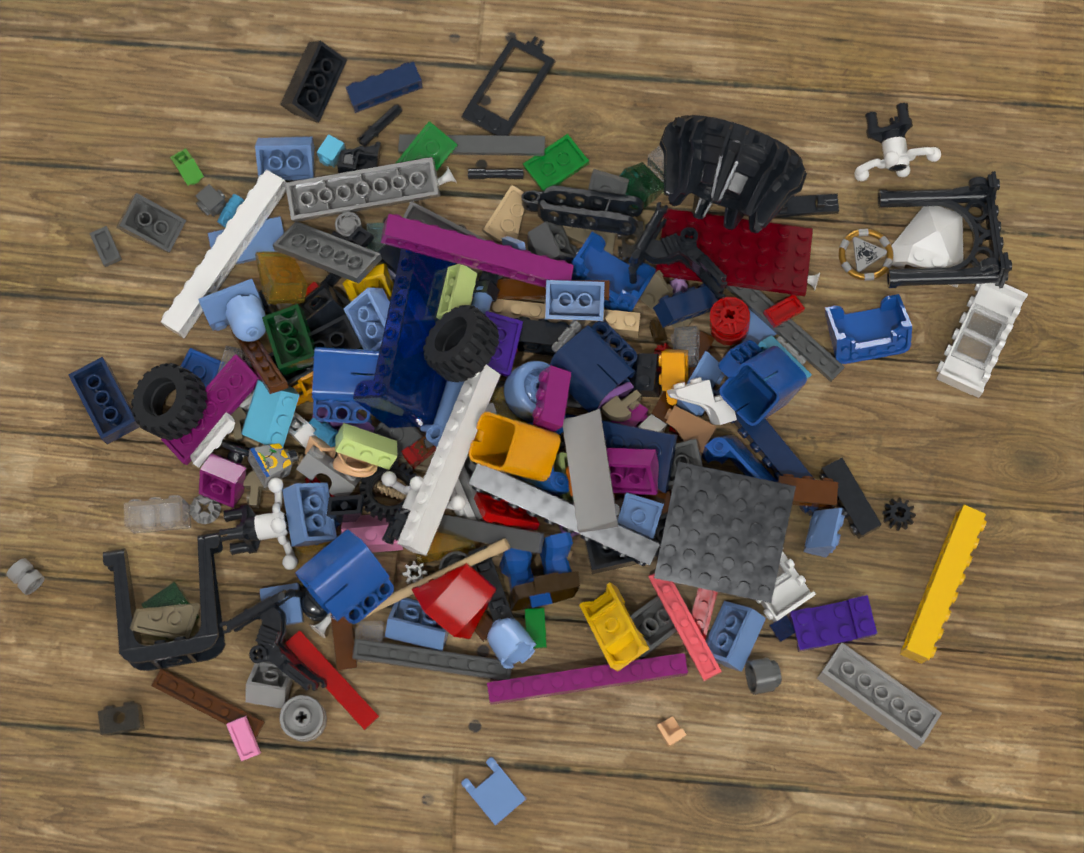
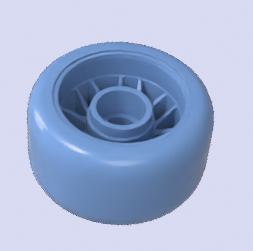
[504,361,551,422]

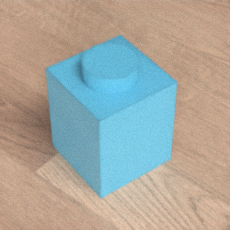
[317,134,346,168]

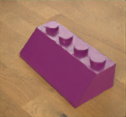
[606,448,659,495]

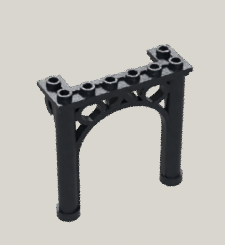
[878,171,1012,289]

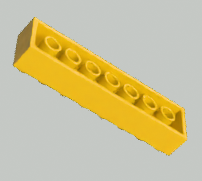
[900,505,987,664]

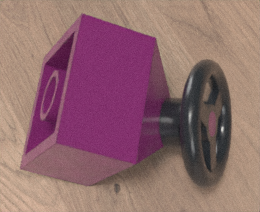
[199,440,251,508]

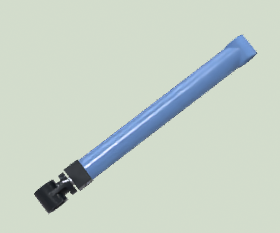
[420,271,503,448]

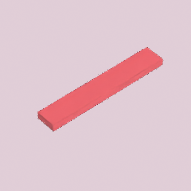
[648,573,722,681]

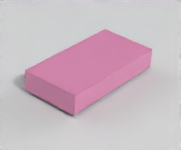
[226,716,261,761]

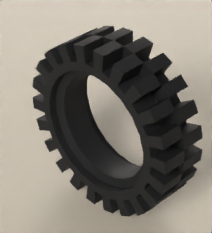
[360,461,417,522]

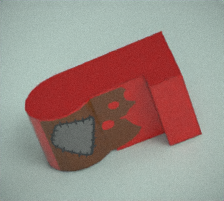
[402,435,437,469]

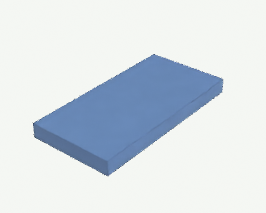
[208,216,284,265]

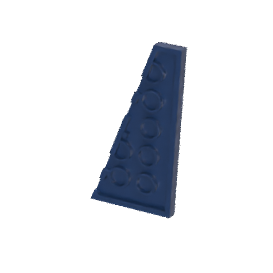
[562,413,677,493]

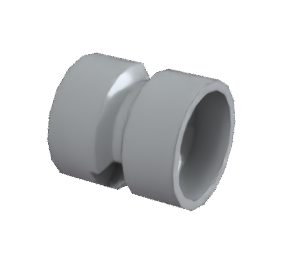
[6,558,45,595]

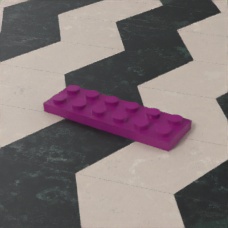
[161,354,260,465]

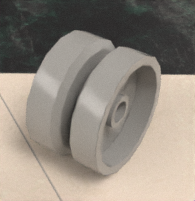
[279,695,327,742]

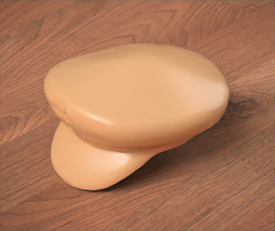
[333,452,378,477]

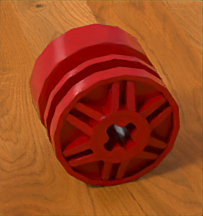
[710,297,750,346]

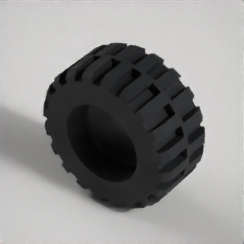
[423,305,499,382]
[131,363,207,440]

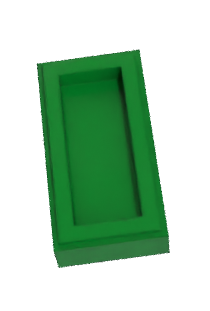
[525,608,547,649]

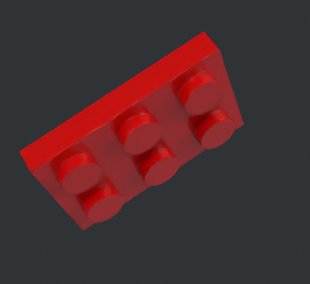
[474,492,539,530]

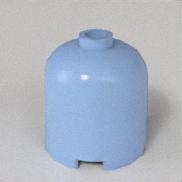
[225,294,266,342]
[487,618,536,669]

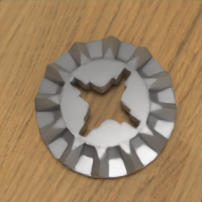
[190,495,221,524]

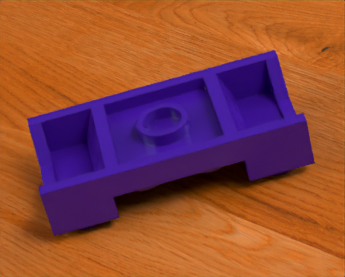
[789,595,877,652]

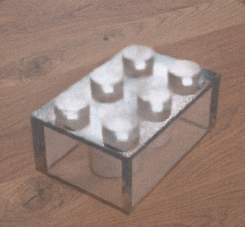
[124,495,191,534]

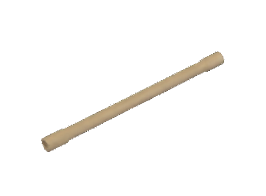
[351,538,510,620]

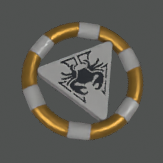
[838,228,893,281]

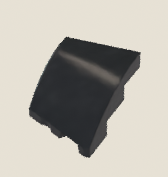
[337,142,381,173]

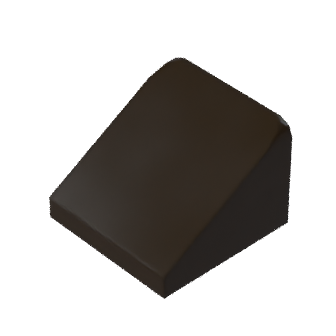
[649,320,668,343]

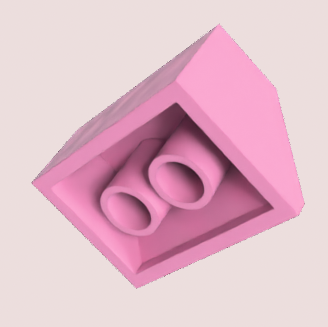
[341,515,403,553]

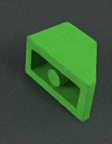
[170,148,204,186]

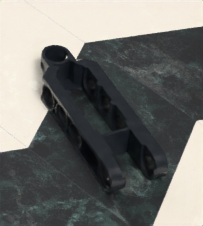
[521,185,644,235]

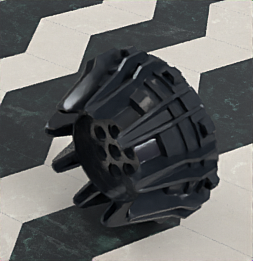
[659,115,807,233]

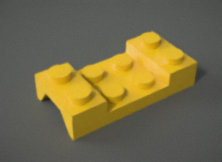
[579,582,650,671]

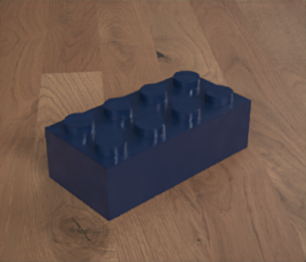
[68,357,140,445]

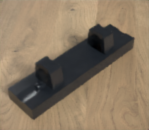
[774,194,839,218]
[468,545,514,622]

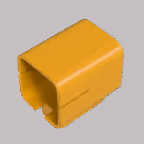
[469,412,560,481]

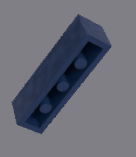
[346,62,423,113]
[653,284,722,328]

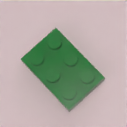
[395,121,458,172]
[523,134,589,192]

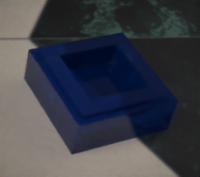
[769,615,795,643]

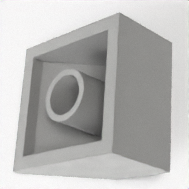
[245,661,293,709]

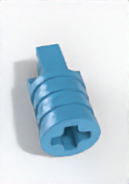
[217,194,245,228]
[309,418,338,447]

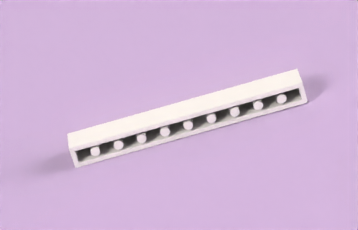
[161,170,286,338]
[397,365,500,555]

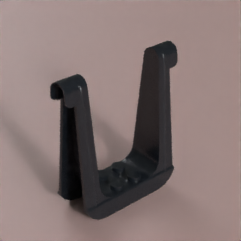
[103,532,226,671]

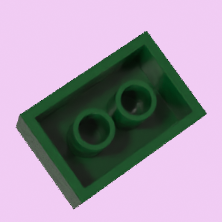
[262,304,315,375]

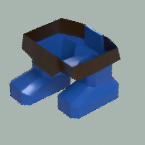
[500,532,580,611]

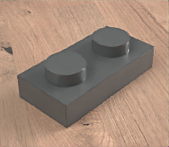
[89,226,122,267]

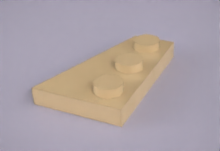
[482,185,524,244]

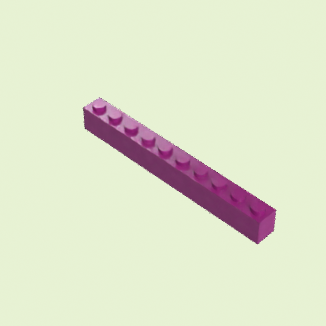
[380,214,573,288]
[487,653,688,705]

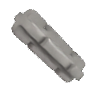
[552,320,581,352]
[776,336,806,365]

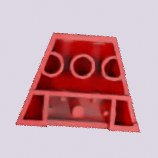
[412,563,496,639]

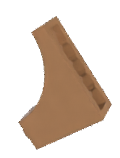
[665,406,716,457]

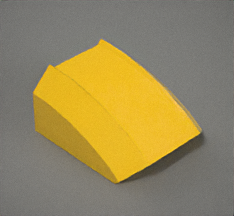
[342,264,395,302]

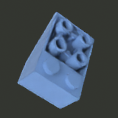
[803,508,845,558]

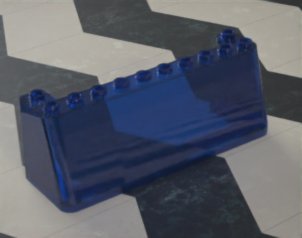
[353,249,470,428]

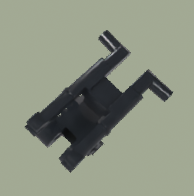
[628,202,727,300]
[220,589,327,691]

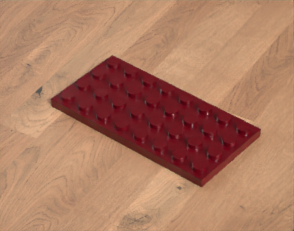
[655,209,813,296]

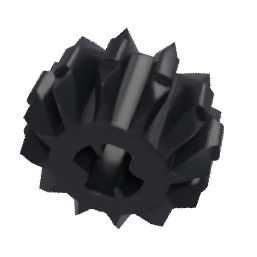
[882,497,916,531]

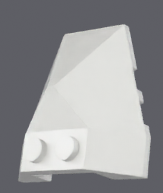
[892,206,963,287]

